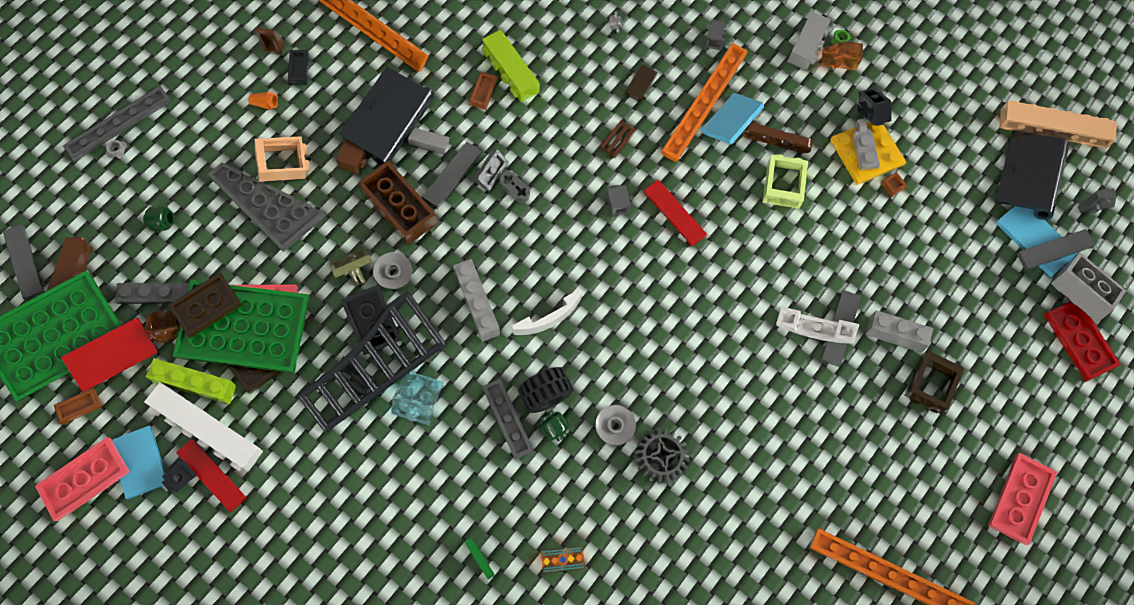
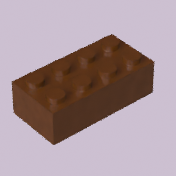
[358,160,438,245]

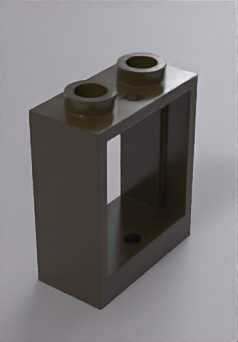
[904,350,965,413]

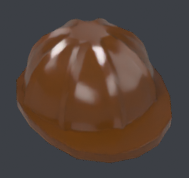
[144,310,180,343]

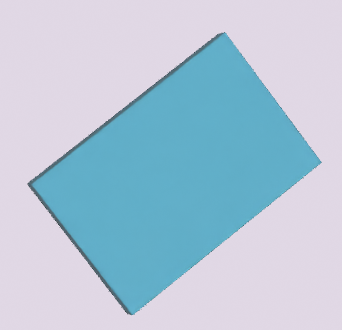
[701,93,764,144]
[112,425,166,499]

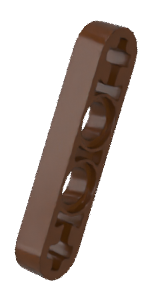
[742,122,813,154]

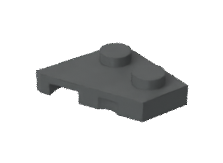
[1078,188,1117,214]

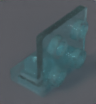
[391,372,444,425]

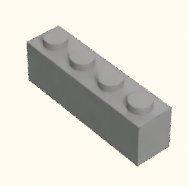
[453,259,500,342]

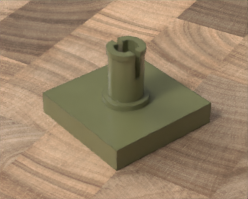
[329,248,372,286]

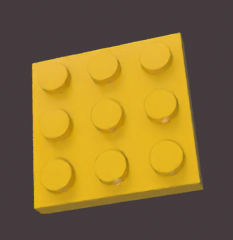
[830,121,906,185]

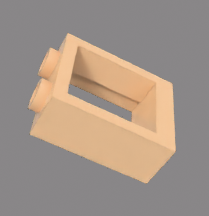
[254,137,309,182]

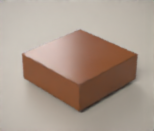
[880,172,908,197]

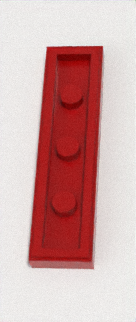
[644,179,707,247]
[176,439,247,512]

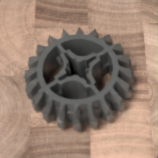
[634,429,690,484]

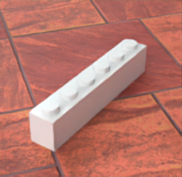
[144,382,263,471]

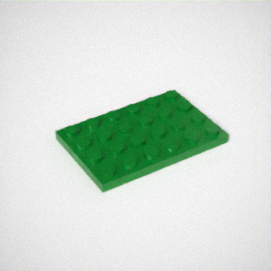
[0,270,122,402]
[173,280,310,373]

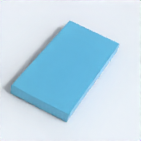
[996,206,1077,277]

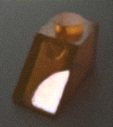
[821,41,863,70]

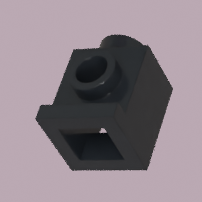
[161,459,197,492]

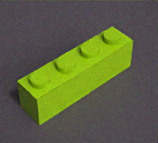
[482,29,540,102]
[146,358,237,405]

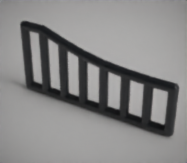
[298,292,446,432]

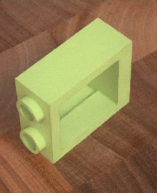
[762,154,808,209]

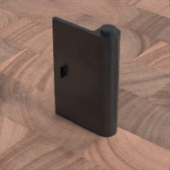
[338,67,434,166]
[995,131,1070,220]

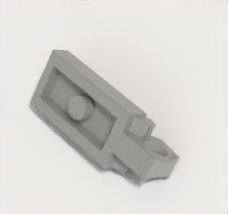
[852,119,880,170]

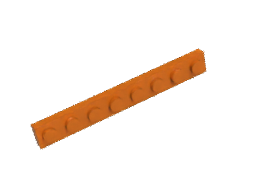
[319,0,429,72]
[661,43,748,163]
[809,528,975,605]

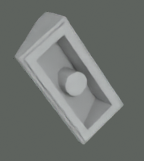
[408,128,450,154]

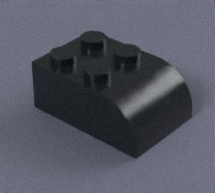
[341,284,401,355]

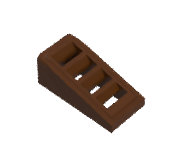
[255,28,284,54]

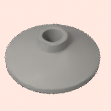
[373,252,412,289]
[595,405,636,445]

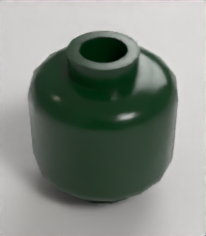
[143,206,175,231]
[539,410,569,441]

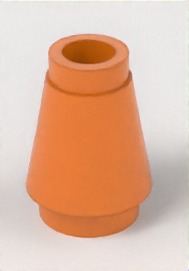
[248,91,278,110]

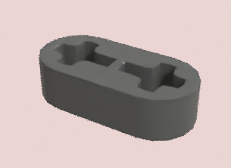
[500,172,530,203]

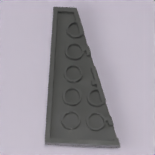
[207,162,327,252]

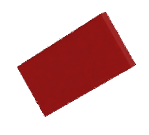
[1043,301,1121,382]
[61,317,159,392]

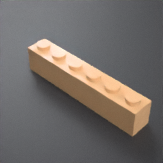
[999,100,1117,149]

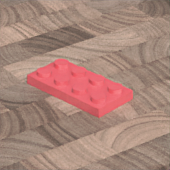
[35,437,130,521]
[988,453,1057,545]

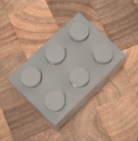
[1051,252,1127,322]

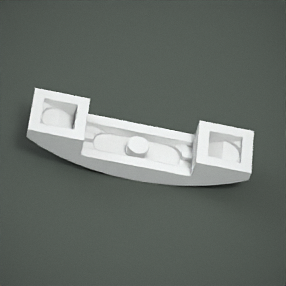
[512,289,582,335]
[776,307,859,343]

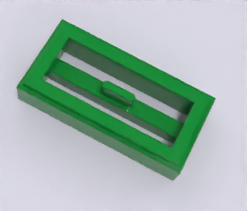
[465,538,494,580]

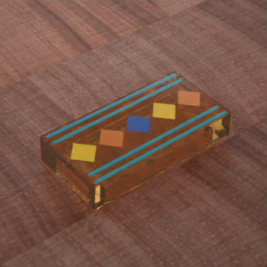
[541,547,585,573]

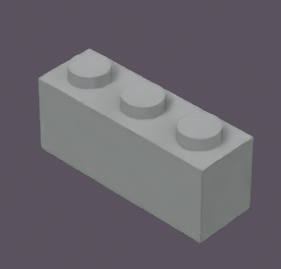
[787,11,831,70]
[865,310,933,352]

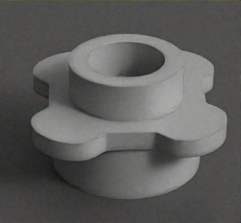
[609,11,622,33]
[105,140,127,159]

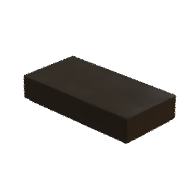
[624,64,658,102]

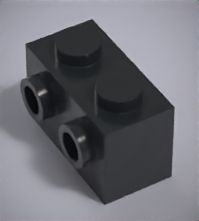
[857,88,892,126]

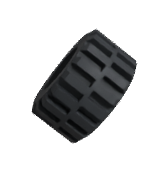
[518,367,574,413]

